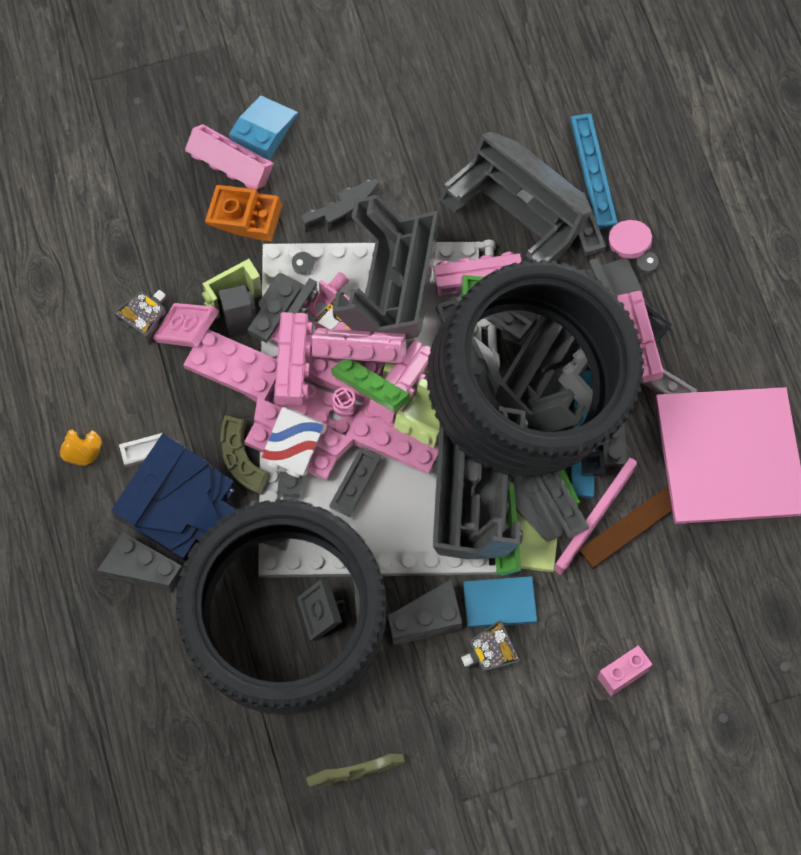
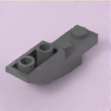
[301,178,379,233]

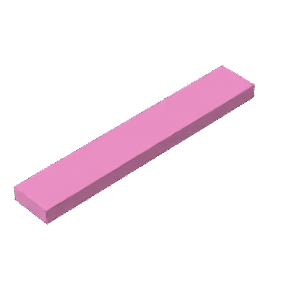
[554,457,637,575]

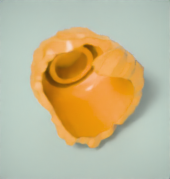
[60,430,102,466]

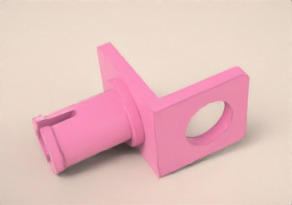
[308,272,349,318]

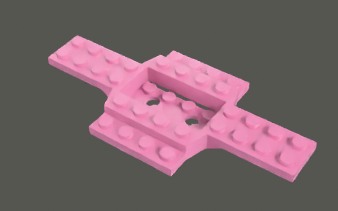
[183,330,439,481]

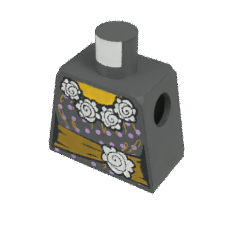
[114,290,168,345]
[460,620,520,672]

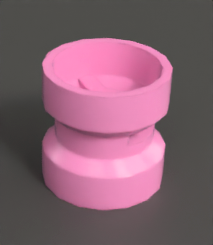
[333,387,355,417]

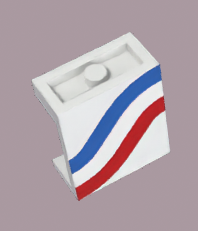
[261,407,328,478]

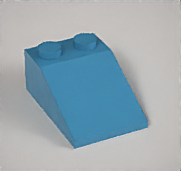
[229,96,298,161]

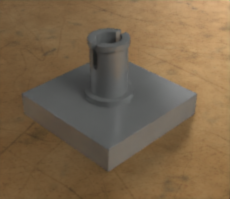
[297,579,346,641]

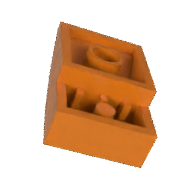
[205,185,283,242]

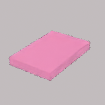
[153,303,219,347]

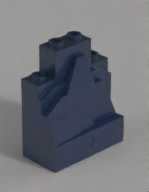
[111,433,236,562]

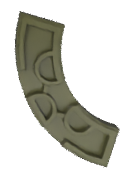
[220,415,270,495]
[306,754,405,787]

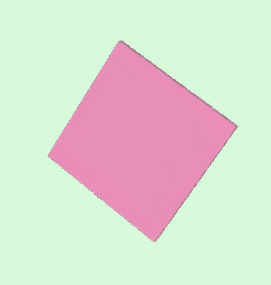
[655,387,801,524]

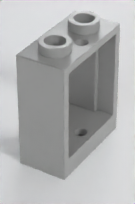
[558,348,593,414]

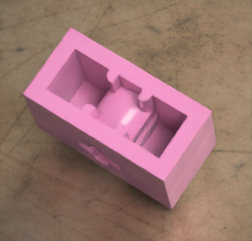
[597,645,653,697]

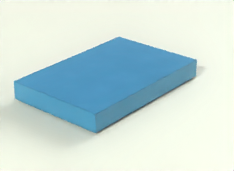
[463,577,537,628]

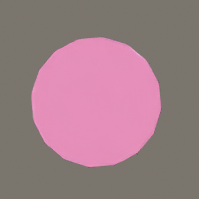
[609,220,652,259]

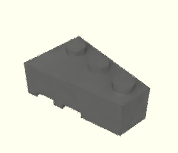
[219,285,256,338]
[97,532,182,593]
[388,579,462,645]

